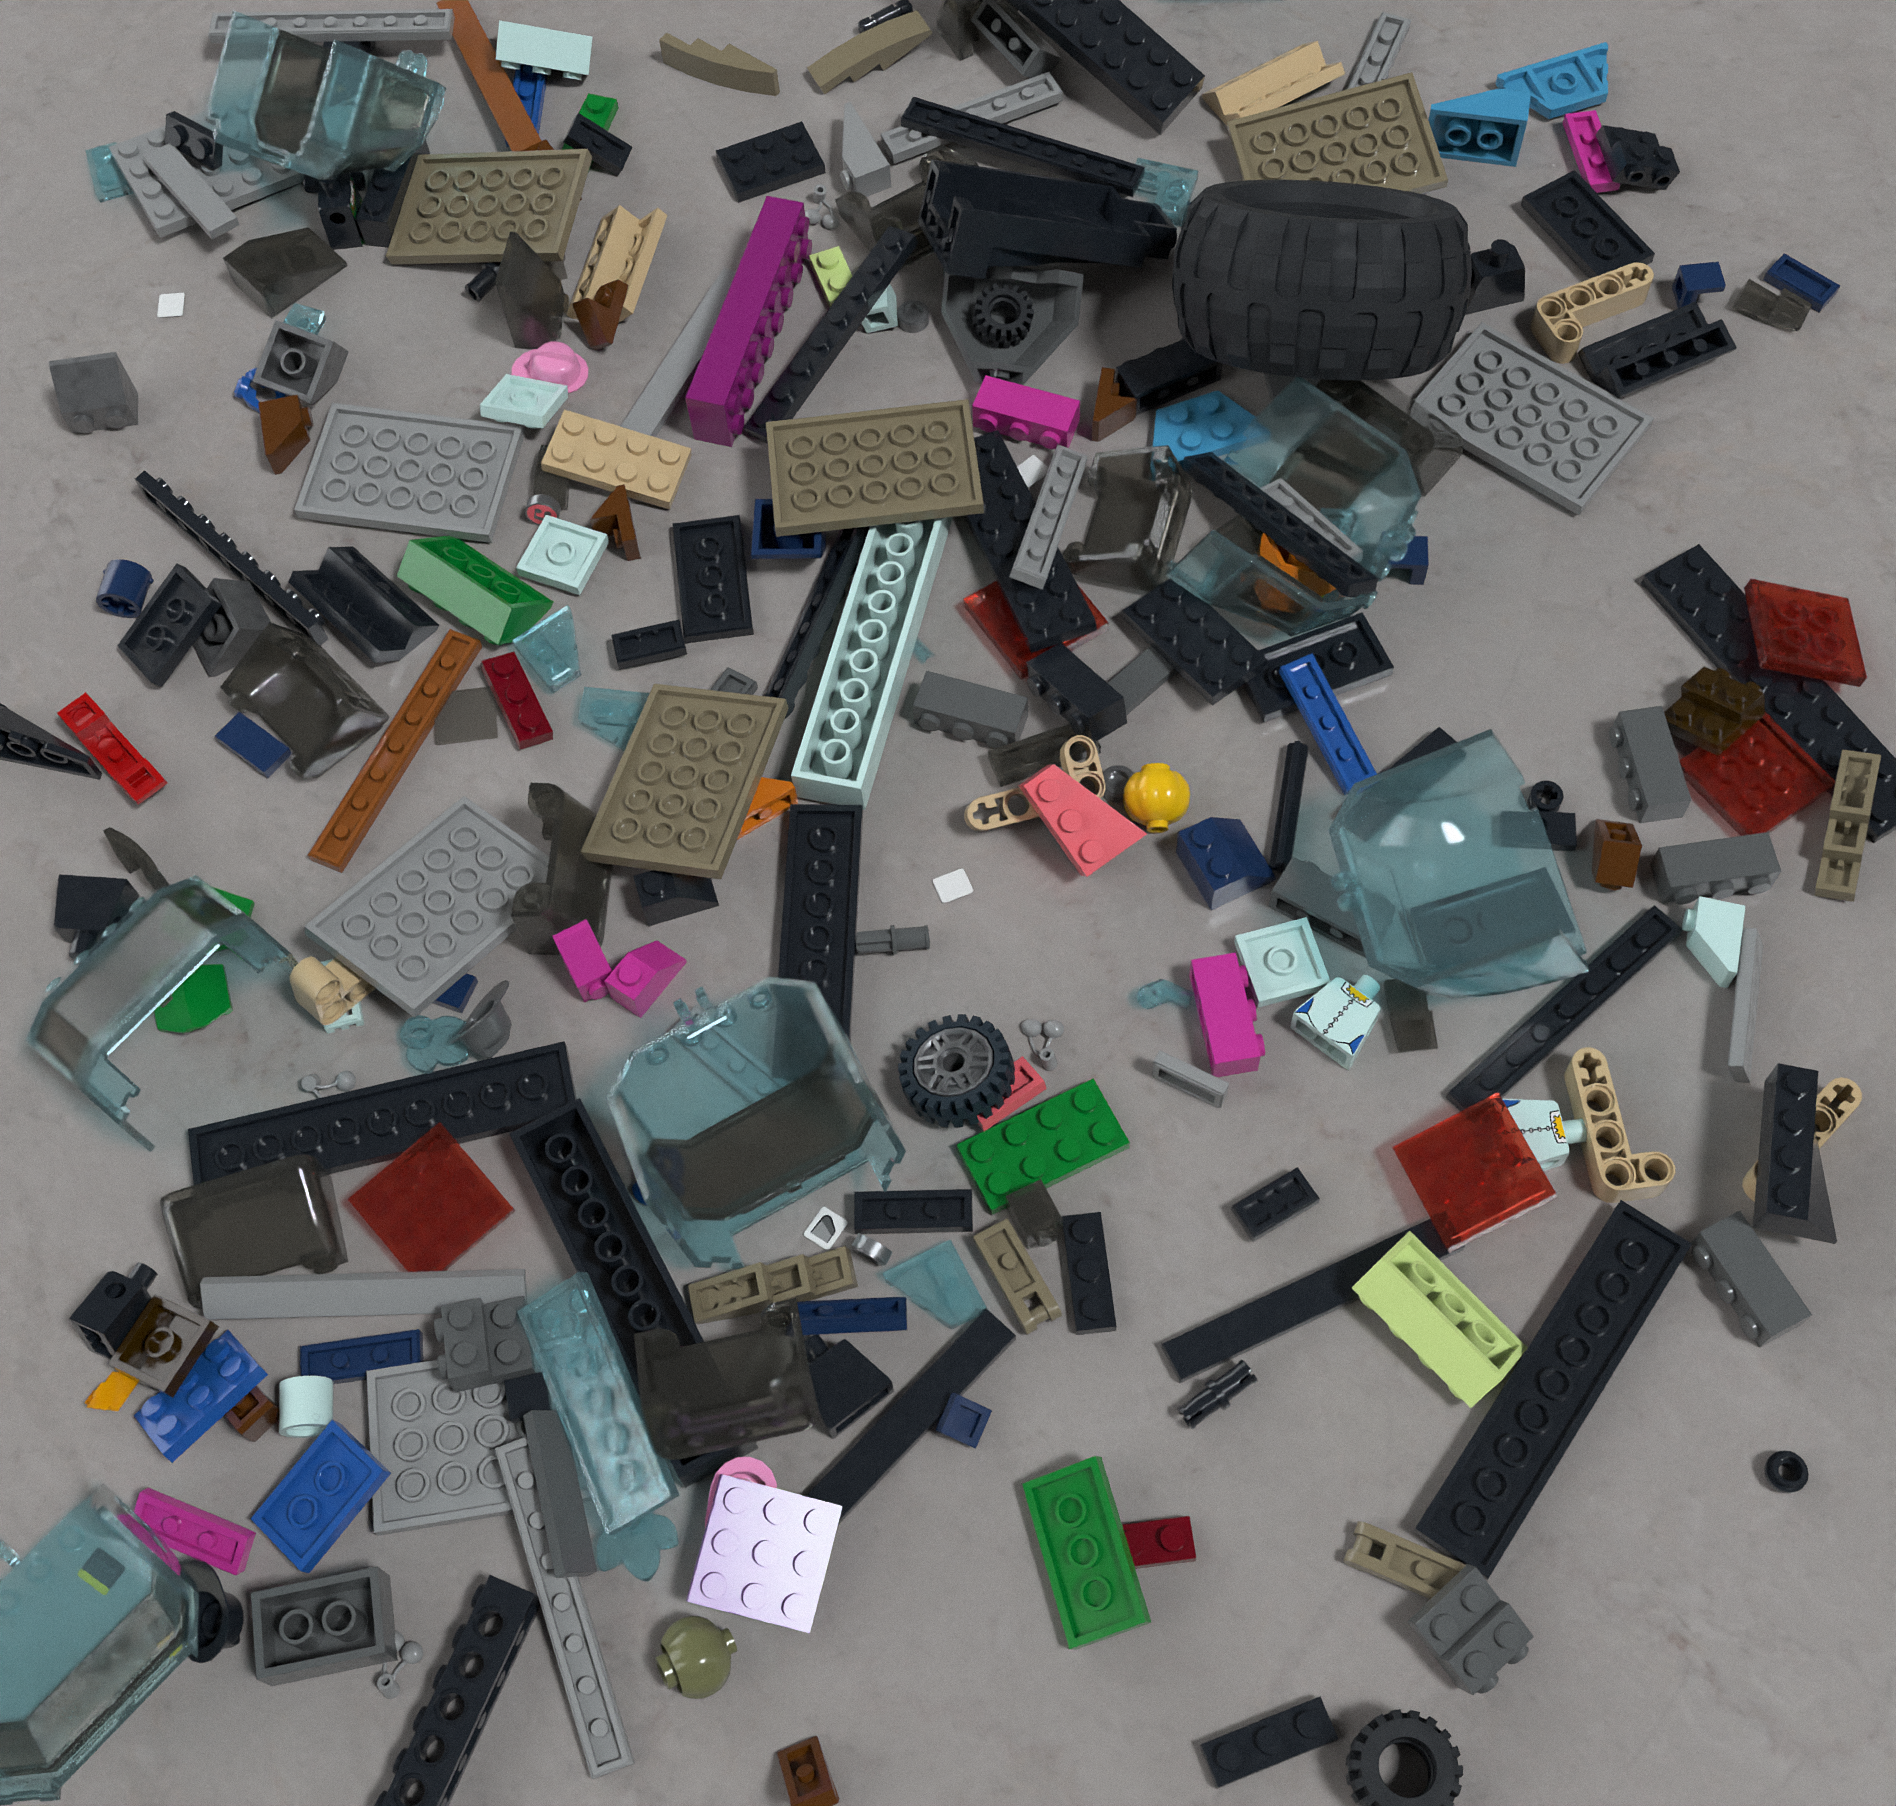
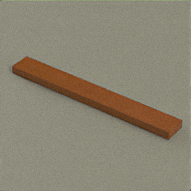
[436,0,542,151]
[308,629,482,873]

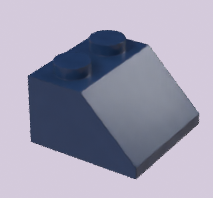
[751,499,827,559]
[1176,817,1276,910]

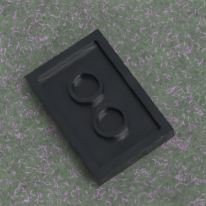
[716,121,826,203]
[117,563,222,687]

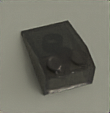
[223,227,348,319]
[495,232,569,350]

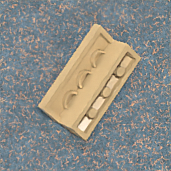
[1202,41,1345,125]
[566,205,667,323]

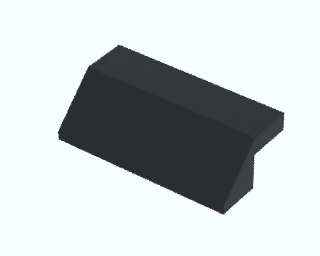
[1577,301,1737,398]
[288,546,439,663]

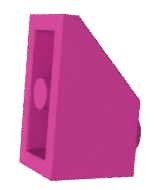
[552,919,612,1003]
[605,940,687,1018]

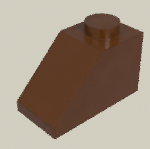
[258,394,314,475]
[1591,819,1642,890]

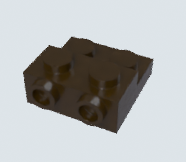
[1664,666,1765,756]
[108,1294,219,1398]

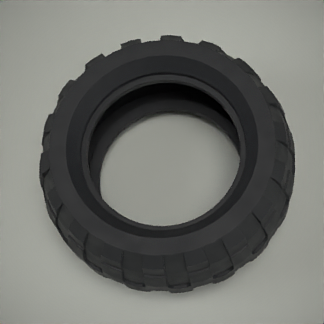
[1172,180,1472,380]

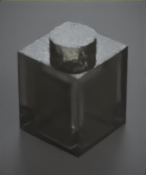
[1006,1179,1063,1249]

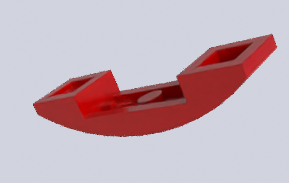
[57,692,168,805]

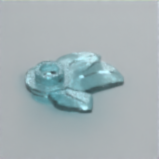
[400,1015,469,1074]
[597,1498,679,1582]

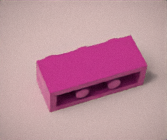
[972,375,1080,449]
[1189,952,1265,1077]

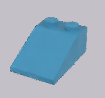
[1428,88,1531,167]

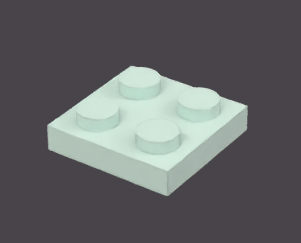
[480,374,568,429]
[516,515,609,595]
[1234,917,1331,1008]

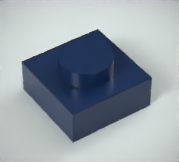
[936,1392,992,1449]

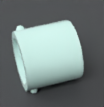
[279,1376,333,1438]

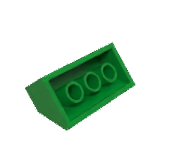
[397,536,554,646]

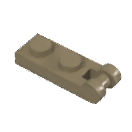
[973,1218,1062,1335]
[1343,1521,1466,1599]

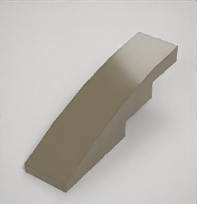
[807,10,933,94]
[659,33,780,96]
[1815,750,1881,902]
[688,1246,858,1324]

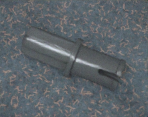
[855,925,930,955]

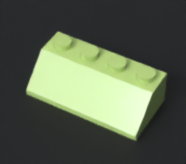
[1352,1231,1528,1408]

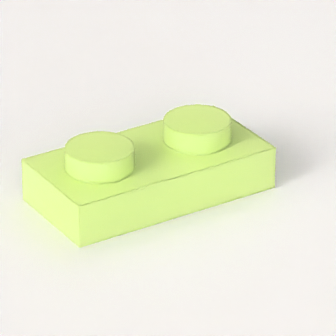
[809,246,853,308]

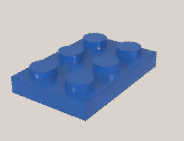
[134,1330,268,1463]
[251,1420,391,1573]

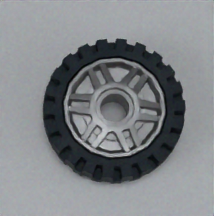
[898,1014,1015,1128]

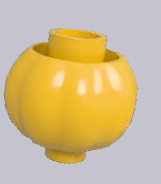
[1123,763,1190,833]

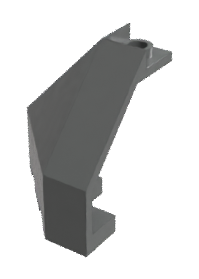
[941,266,1084,385]

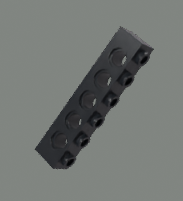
[374,1575,541,1806]

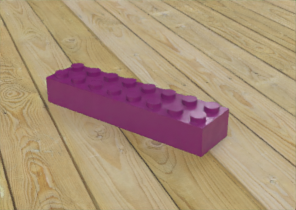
[685,196,812,447]

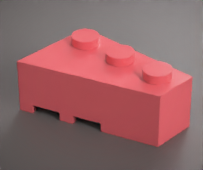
[1018,764,1147,877]

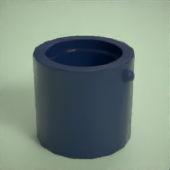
[96,559,154,618]

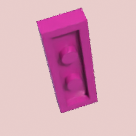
[1563,110,1621,193]
[128,1488,256,1576]

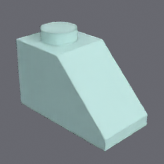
[1682,896,1745,988]

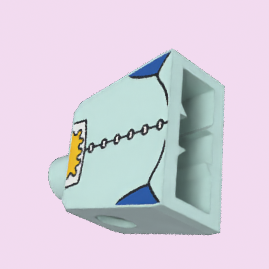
[1290,975,1381,1070]
[1487,1099,1587,1182]

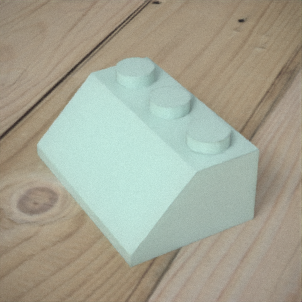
[496,20,593,80]

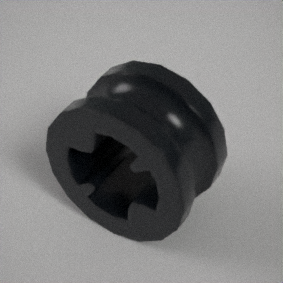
[1527,781,1564,812]

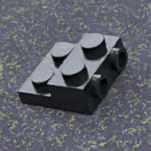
[1596,125,1680,190]

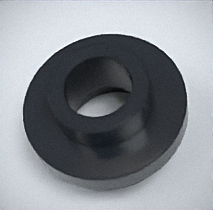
[1764,1450,1809,1494]

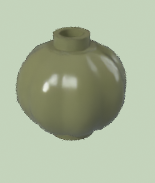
[655,1616,737,1699]

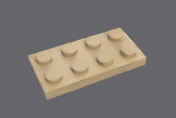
[541,409,691,510]

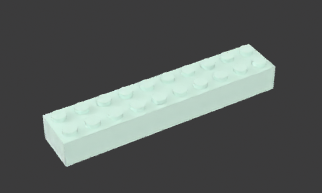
[791,517,953,810]

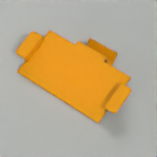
[84,1371,138,1411]

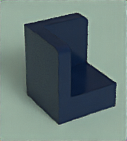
[1672,262,1726,308]
[1382,535,1429,585]

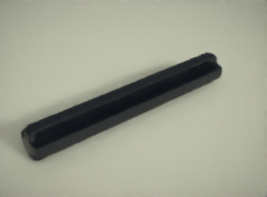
[1269,741,1309,873]

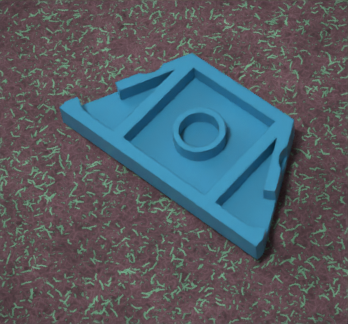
[1495,42,1608,119]
[1150,390,1273,478]

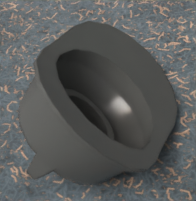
[449,980,512,1059]

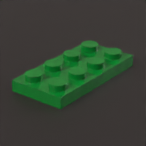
[956,1078,1130,1215]
[1022,1456,1152,1650]

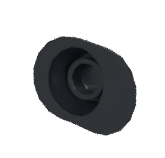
[170,1560,244,1664]

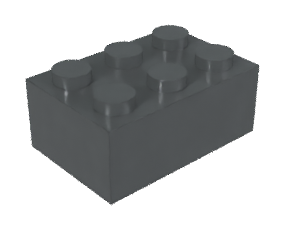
[251,1566,398,1686]

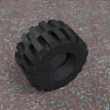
[1345,1709,1463,1806]

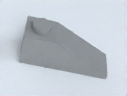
[840,102,891,200]

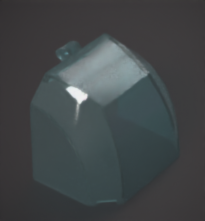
[1328,729,1589,999]

